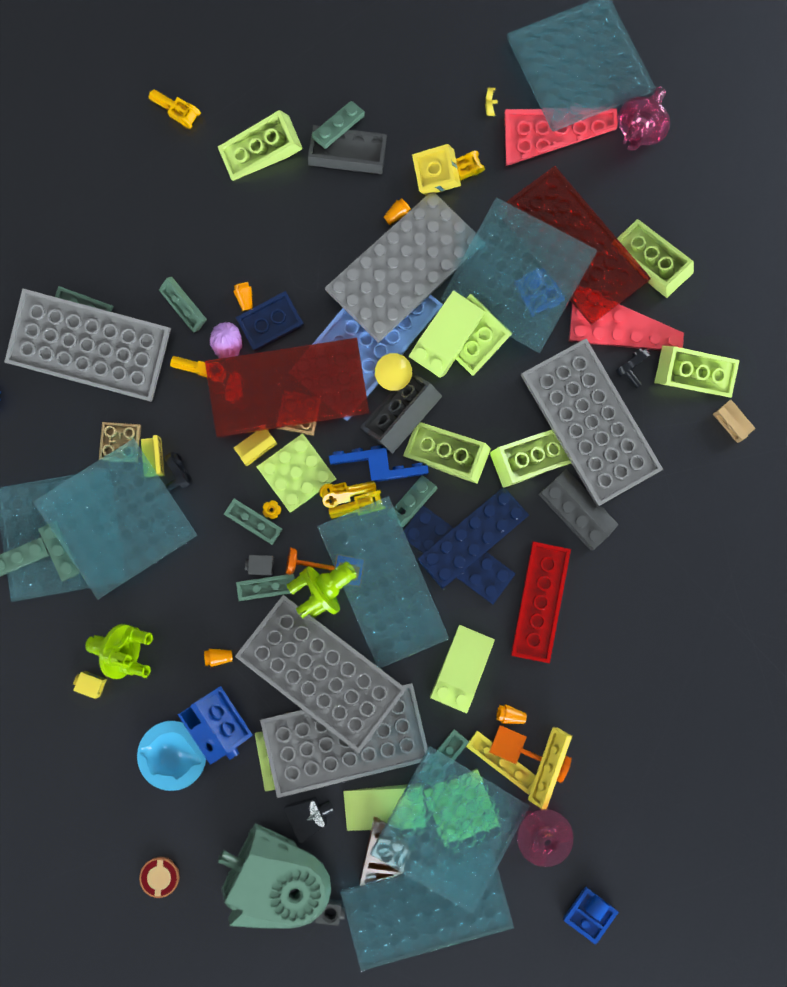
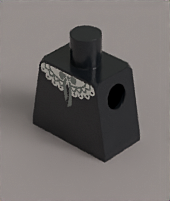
[284,797,334,844]

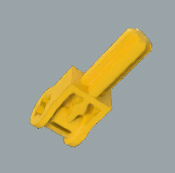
[149,89,201,129]
[456,151,485,180]
[170,356,226,383]
[319,481,376,508]
[328,490,386,519]

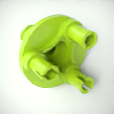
[286,562,357,619]
[85,624,153,679]

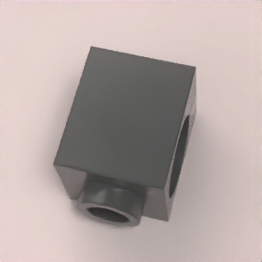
[245,555,274,576]
[315,899,345,926]

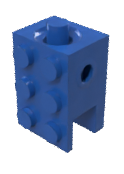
[178,686,253,765]

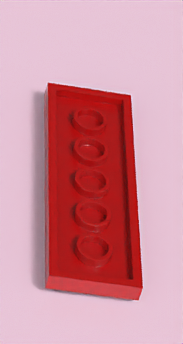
[511,542,571,663]

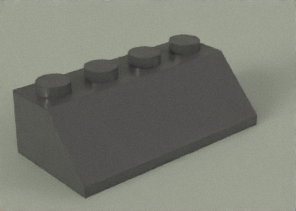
[360,372,442,454]
[538,469,619,551]

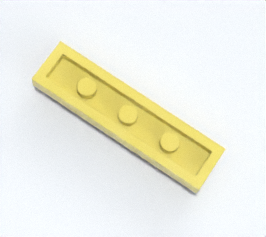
[528,727,572,809]
[466,730,536,795]

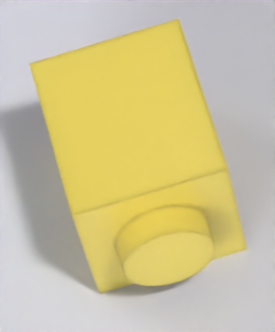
[73,671,107,699]

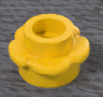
[263,500,281,519]

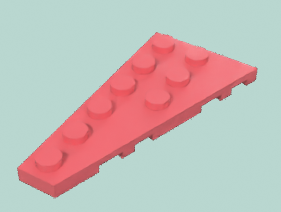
[505,108,617,166]
[568,285,684,351]

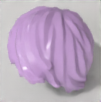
[210,322,242,361]

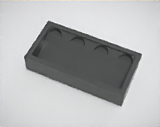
[308,125,387,174]

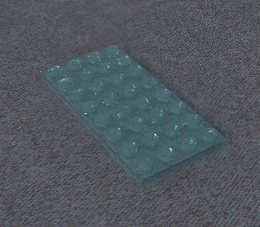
[317,496,449,669]
[341,848,514,971]

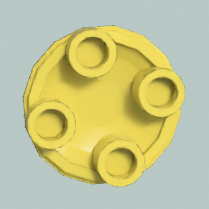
[374,353,412,391]

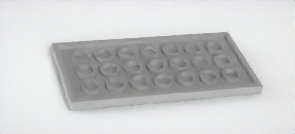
[325,192,485,343]
[4,289,171,402]
[521,338,663,507]
[235,595,407,753]
[260,683,430,798]

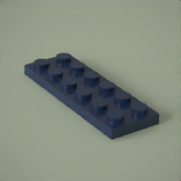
[417,488,529,589]
[400,505,516,605]

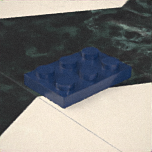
[236,291,304,352]

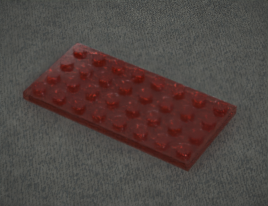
[496,166,651,325]
[205,338,369,438]

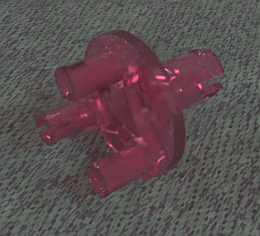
[618,87,670,151]
[517,809,573,867]

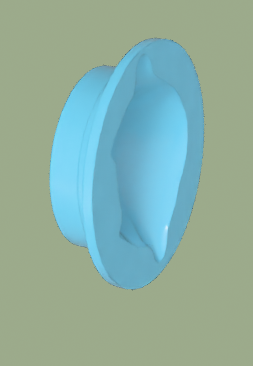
[137,721,206,791]

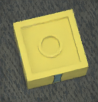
[412,144,461,196]

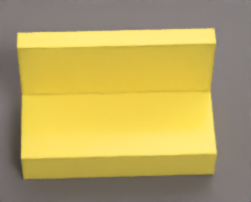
[234,426,278,466]
[141,435,165,478]

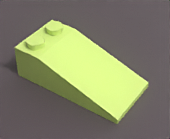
[218,110,303,181]
[611,219,694,298]
[409,290,486,378]
[654,345,740,398]
[403,422,491,484]
[490,430,571,488]
[430,625,495,713]
[343,783,425,831]

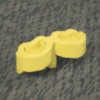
[485,88,498,116]

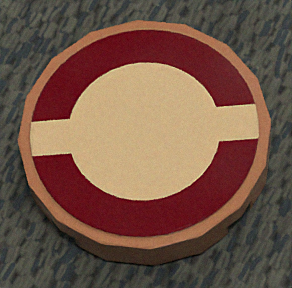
[139,856,180,898]

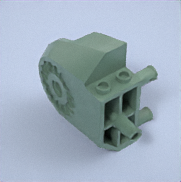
[218,823,331,928]

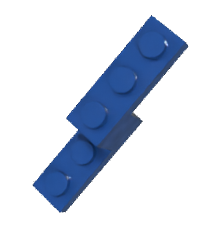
[329,445,429,482]

